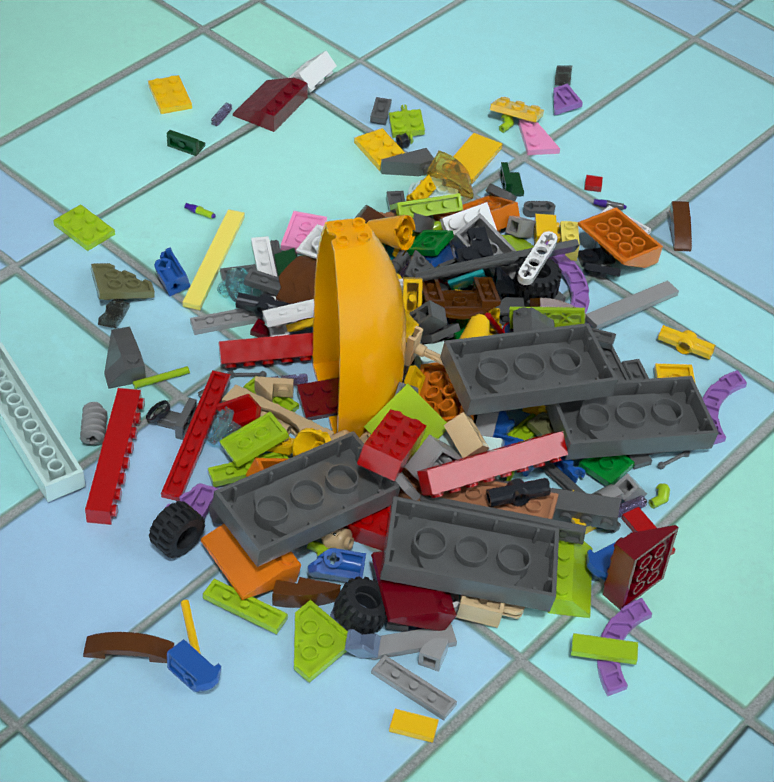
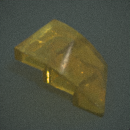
[427,151,474,199]

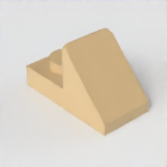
[255,376,294,402]

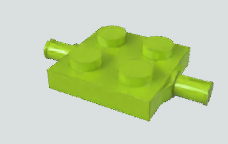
[389,104,425,144]

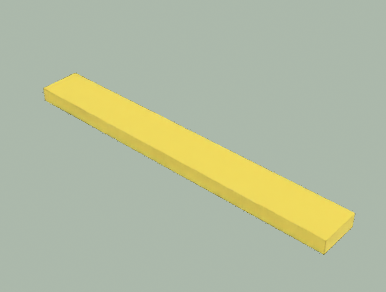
[182,209,245,310]

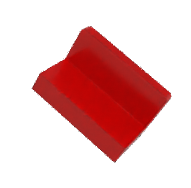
[216,394,261,433]

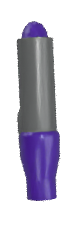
[593,199,627,210]

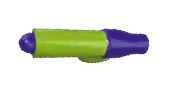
[184,203,216,219]

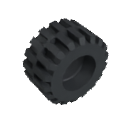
[514,258,562,301]
[149,501,205,559]
[333,576,387,635]

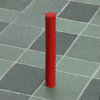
[484,313,502,334]

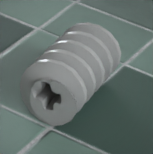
[80,402,107,445]

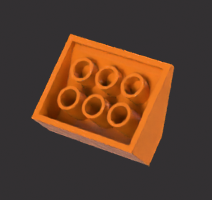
[433,195,520,232]
[577,207,663,268]
[420,362,475,423]
[201,524,301,600]

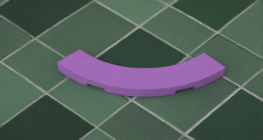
[545,241,590,314]
[702,370,747,445]
[597,598,652,697]

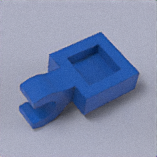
[553,456,586,483]

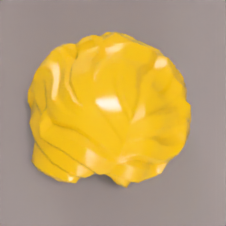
[292,428,331,456]

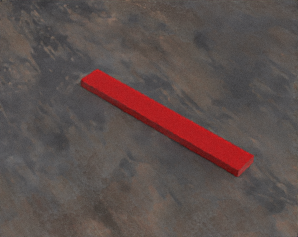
[161,370,231,501]

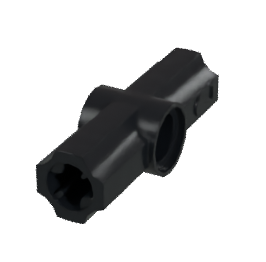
[235,292,290,318]
[486,478,551,507]

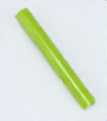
[133,366,190,389]

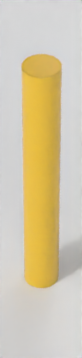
[181,600,201,654]

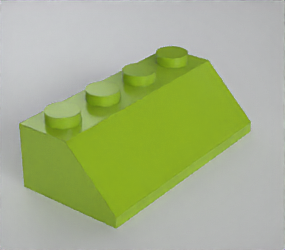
[548,540,593,618]

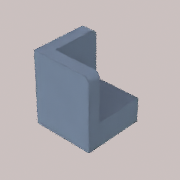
[345,629,381,659]

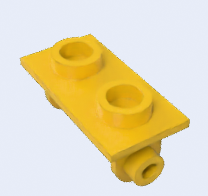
[406,174,436,201]

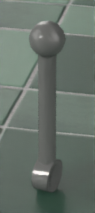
[227,371,267,379]
[658,450,690,469]

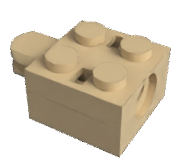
[456,595,525,628]

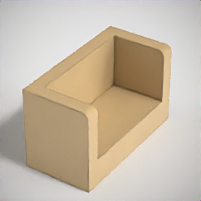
[444,412,490,458]

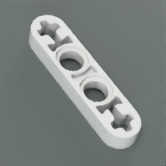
[517,231,558,285]

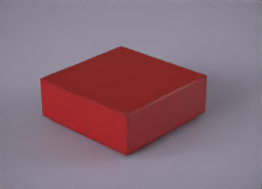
[584,175,603,192]

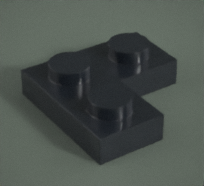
[454,226,494,263]

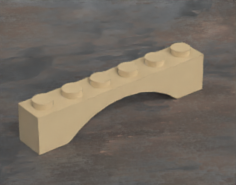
[222,384,334,437]

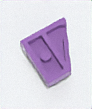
[553,84,583,115]
[166,483,218,519]

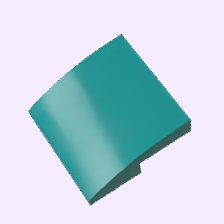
[448,269,487,290]

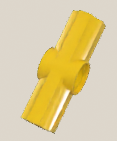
[657,325,716,359]

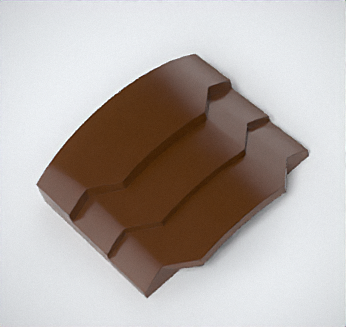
[276,256,316,304]
[422,277,501,319]

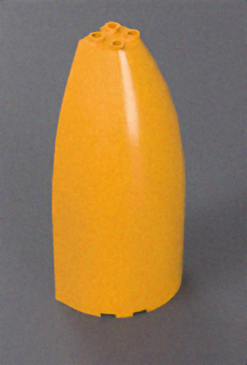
[312,217,406,438]

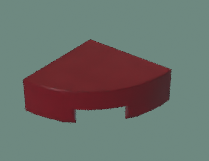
[250,319,269,338]

